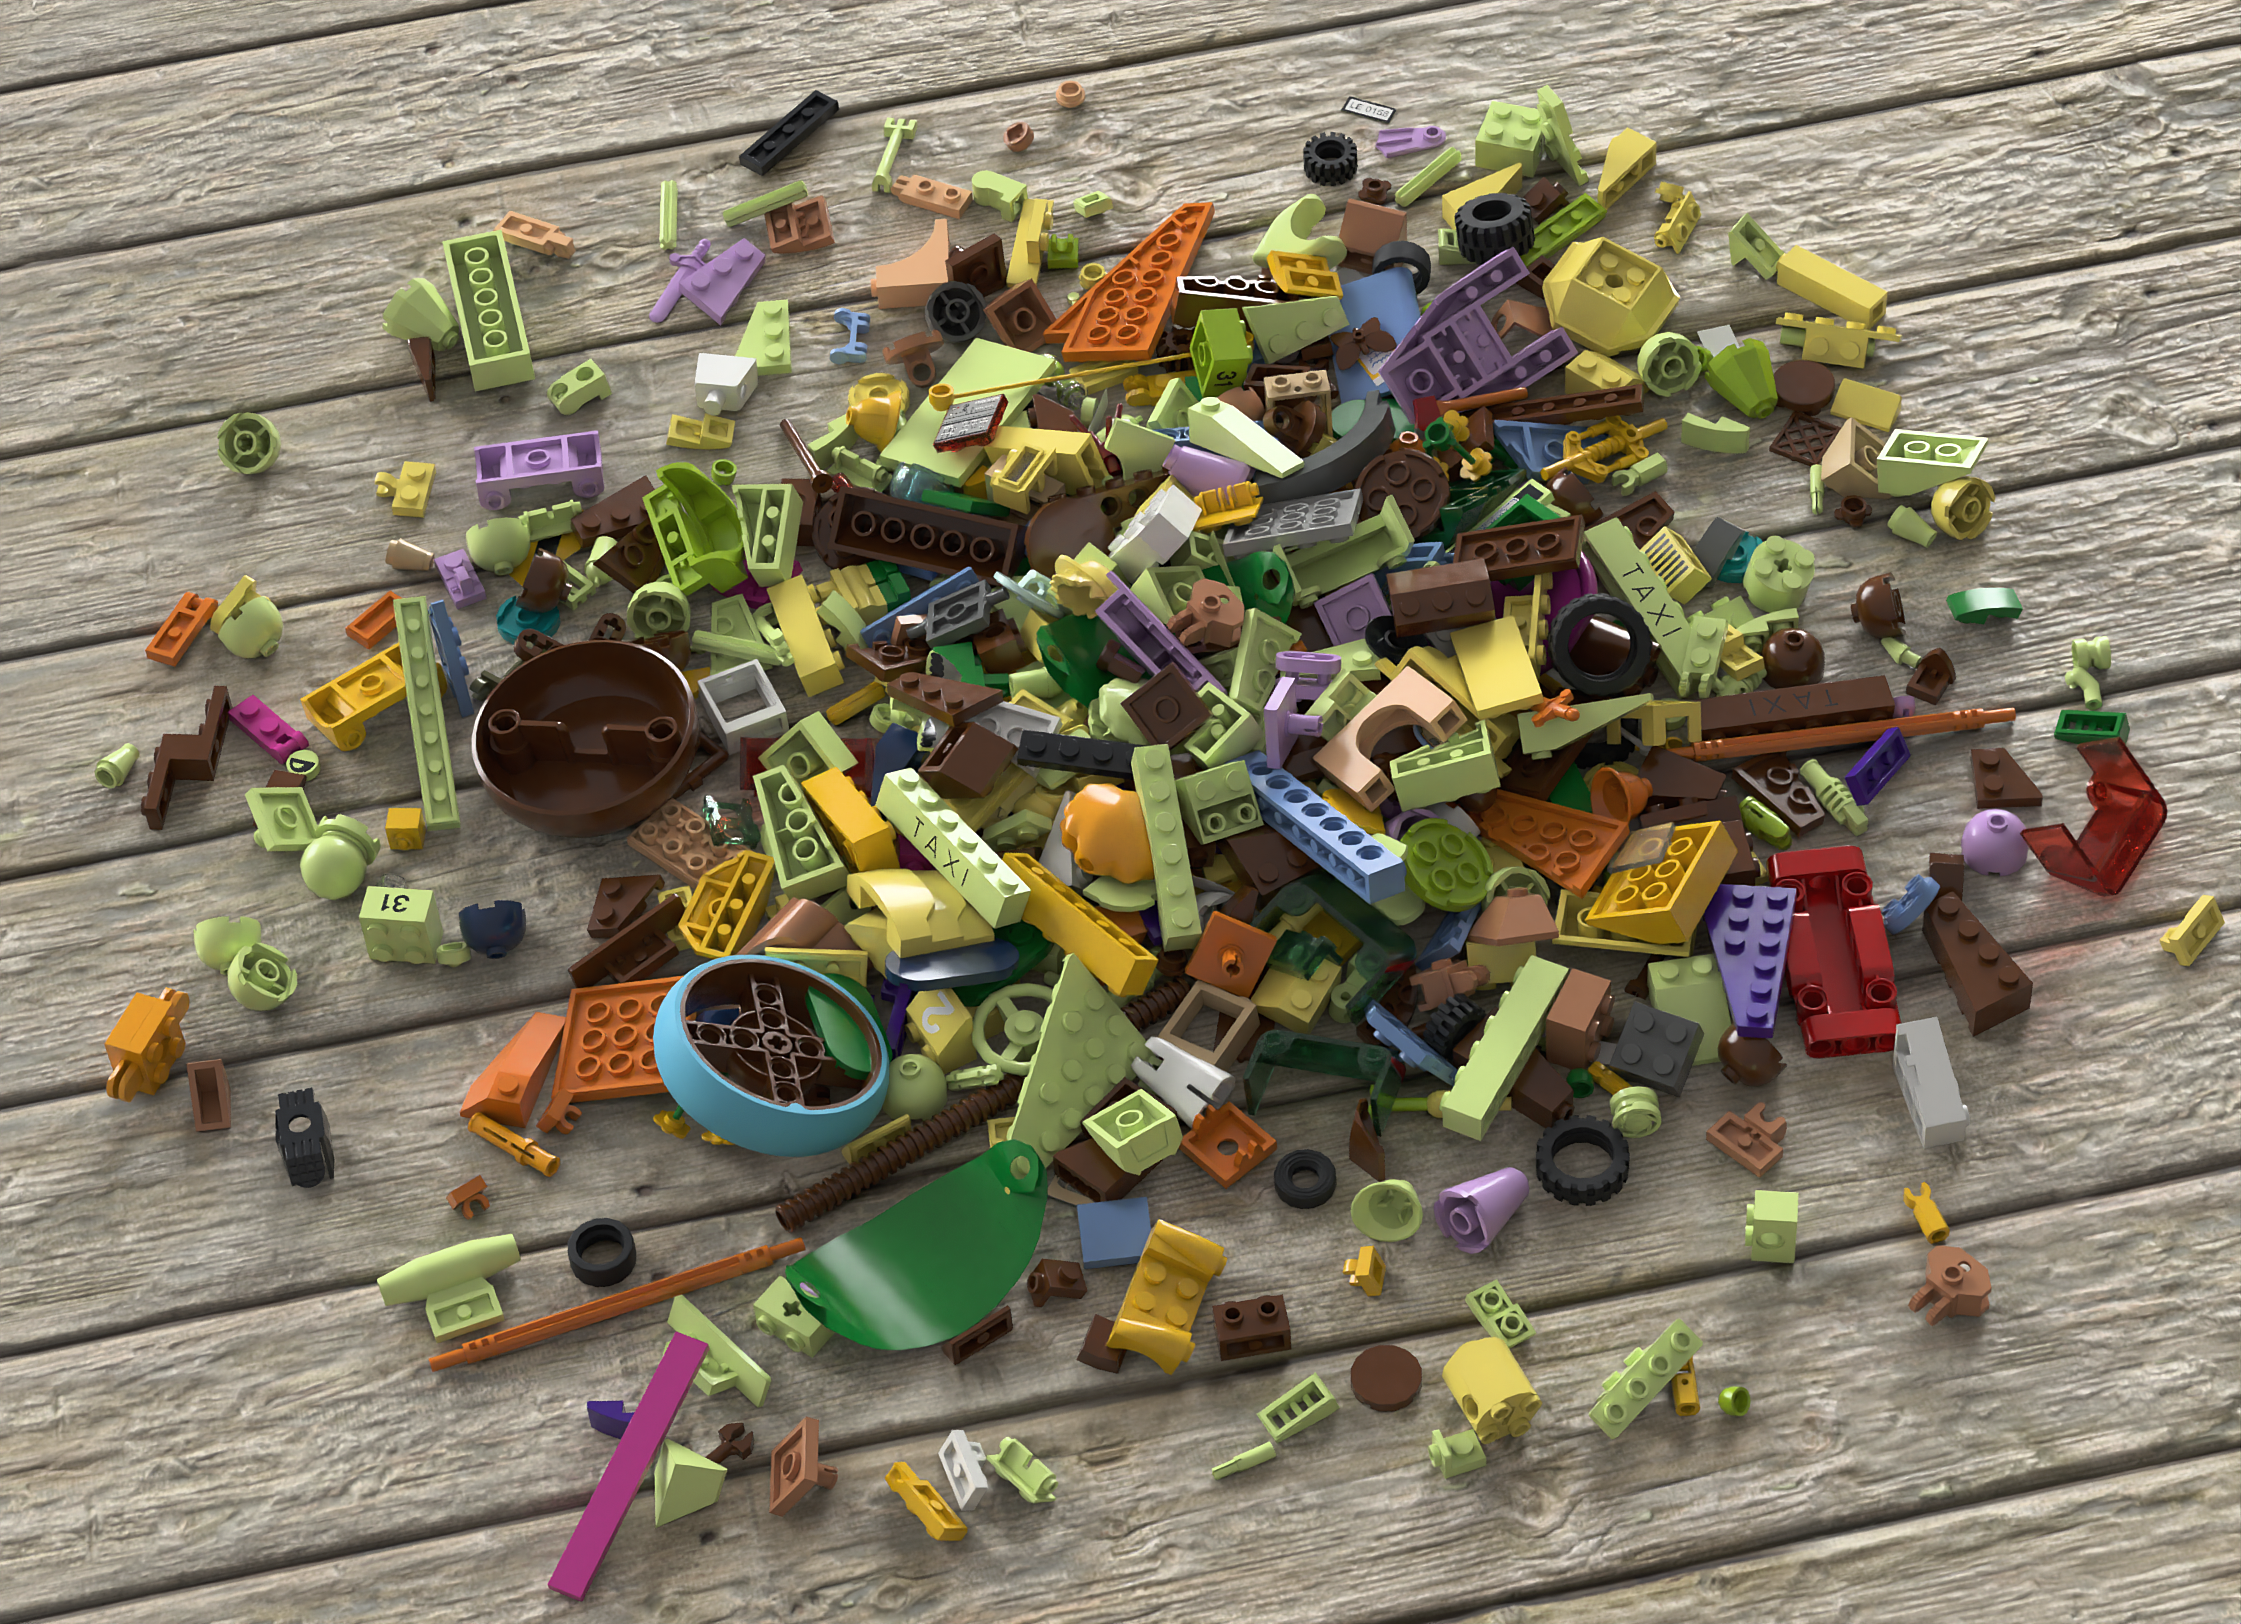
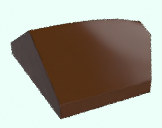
[1349,1098,1385,1182]

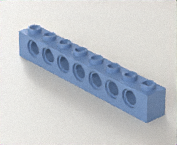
[1224,750,1406,904]

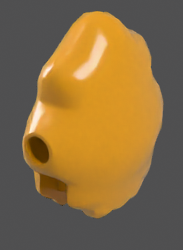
[1059,784,1155,884]

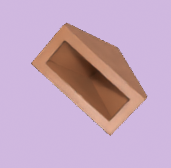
[186,1059,231,1132]

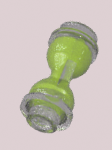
[1041,353,1088,411]

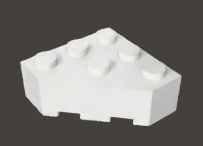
[1108,484,1202,585]

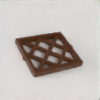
[1769,411,1841,467]

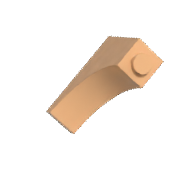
[871,219,950,309]

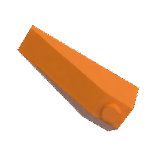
[460,1012,566,1128]

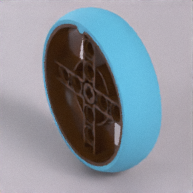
[653,955,890,1157]

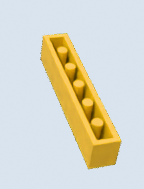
[1002,853,1159,997]

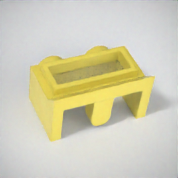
[990,442,1058,514]

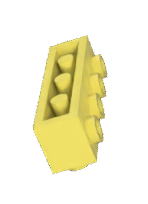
[767,574,845,697]

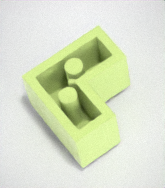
[1184,682,1265,771]

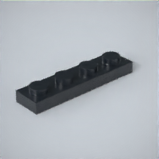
[739,90,839,176]
[1017,729,1147,780]

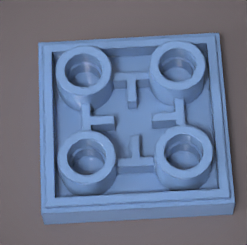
[1077,1197,1151,1269]

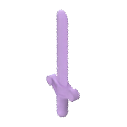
[649,239,710,323]

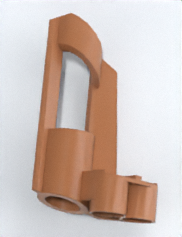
[696,897,874,1017]

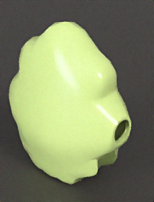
[1088,678,1200,755]

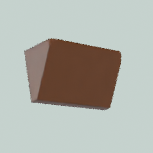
[941,1305,1013,1365]

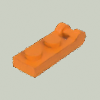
[145,592,218,667]

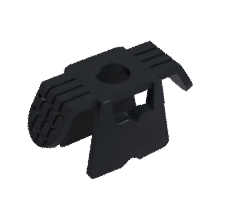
[275,1087,335,1188]

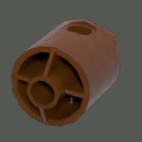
[1570,616,1662,697]

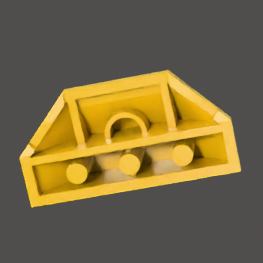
[678,850,776,959]

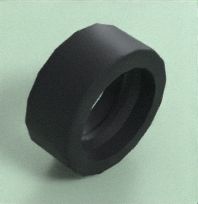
[1372,241,1431,295]
[568,1218,636,1287]

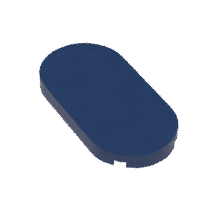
[885,937,1019,991]

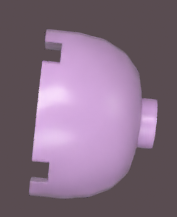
[1961,809,2029,876]

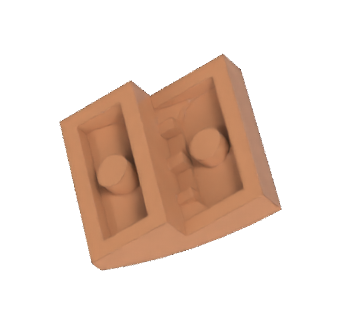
[764,195,835,254]

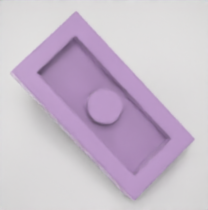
[434,549,487,609]

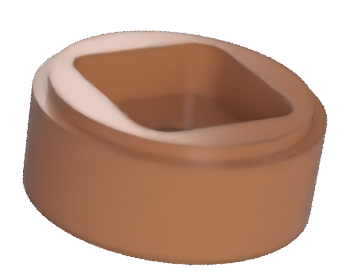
[1003,122,1034,152]

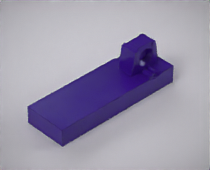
[1844,727,1911,806]
[881,977,919,1061]

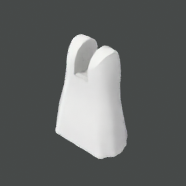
[1131,1036,1236,1129]

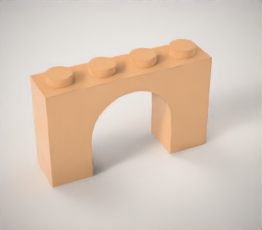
[1312,666,1468,813]

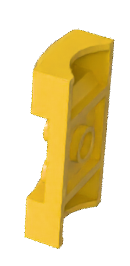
[300,642,448,751]
[1106,1219,1228,1375]

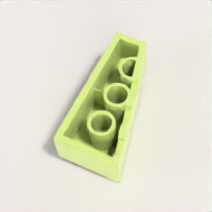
[753,765,851,900]

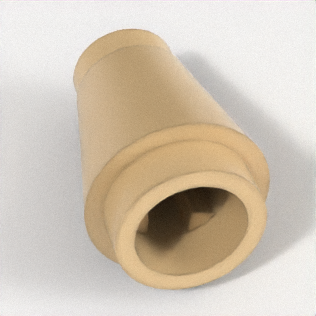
[385,538,435,572]

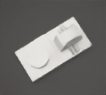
[938,1430,988,1511]

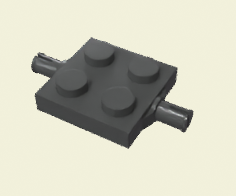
[907,579,1010,650]

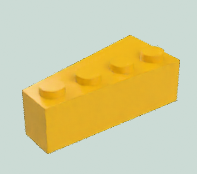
[801,767,900,874]

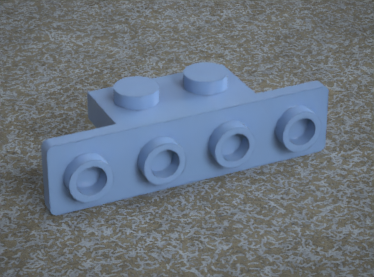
[860,567,979,648]

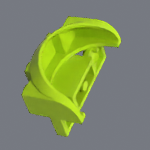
[642,462,748,597]

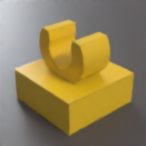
[1343,1246,1386,1297]

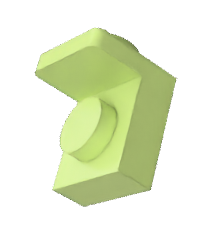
[1428,1429,1486,1479]

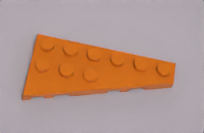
[1445,789,1630,899]

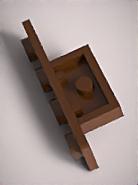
[1618,795,1743,856]
[568,893,686,988]

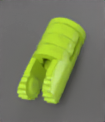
[1739,796,1793,851]

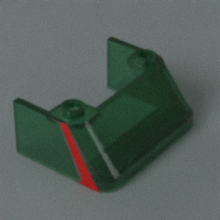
[1249,870,1417,1026]
[1243,1030,1406,1137]

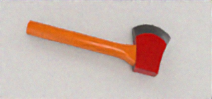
[1413,387,1528,442]

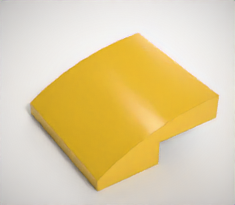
[1267,250,1343,300]

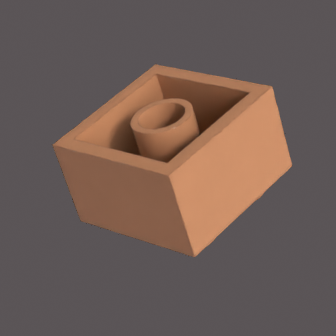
[1546,968,1615,1070]

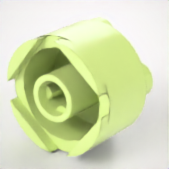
[1743,536,1815,613]

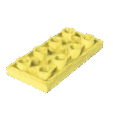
[1450,615,1544,720]

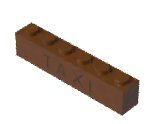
[1692,675,1895,741]

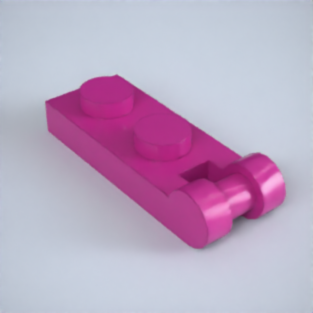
[228,695,309,764]

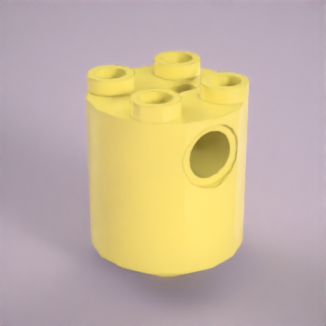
[1442,1337,1542,1444]

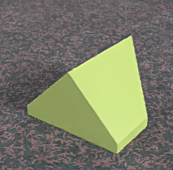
[654,1439,728,1528]

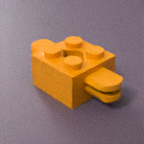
[104,987,190,1103]

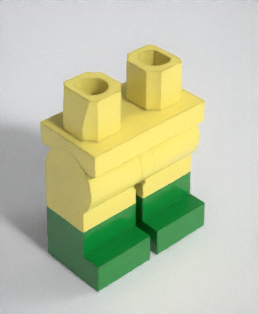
[816,559,911,627]

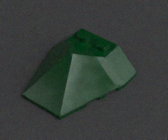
[1414,468,1527,550]

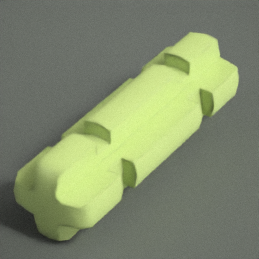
[945,1064,1004,1091]

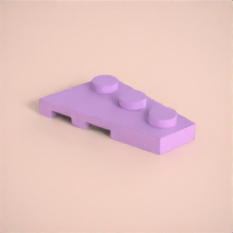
[679,238,765,326]

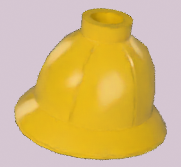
[846,390,902,453]

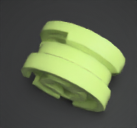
[1610,1086,1661,1138]

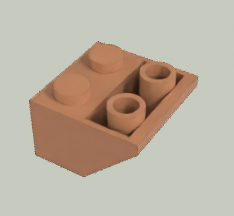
[1338,198,1407,275]

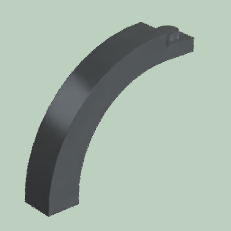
[1254,390,1396,505]

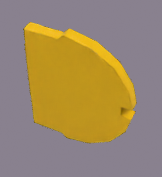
[1321,789,1386,835]

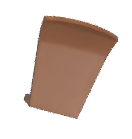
[1491,299,1552,339]

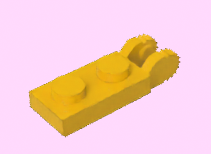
[1123,370,1197,407]

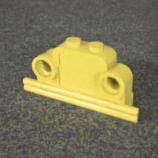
[1374,646,1520,778]

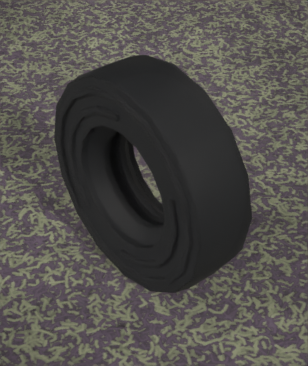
[1274,1149,1337,1209]

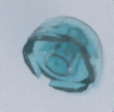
[890,462,955,508]

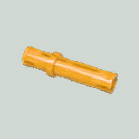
[468,1112,560,1177]

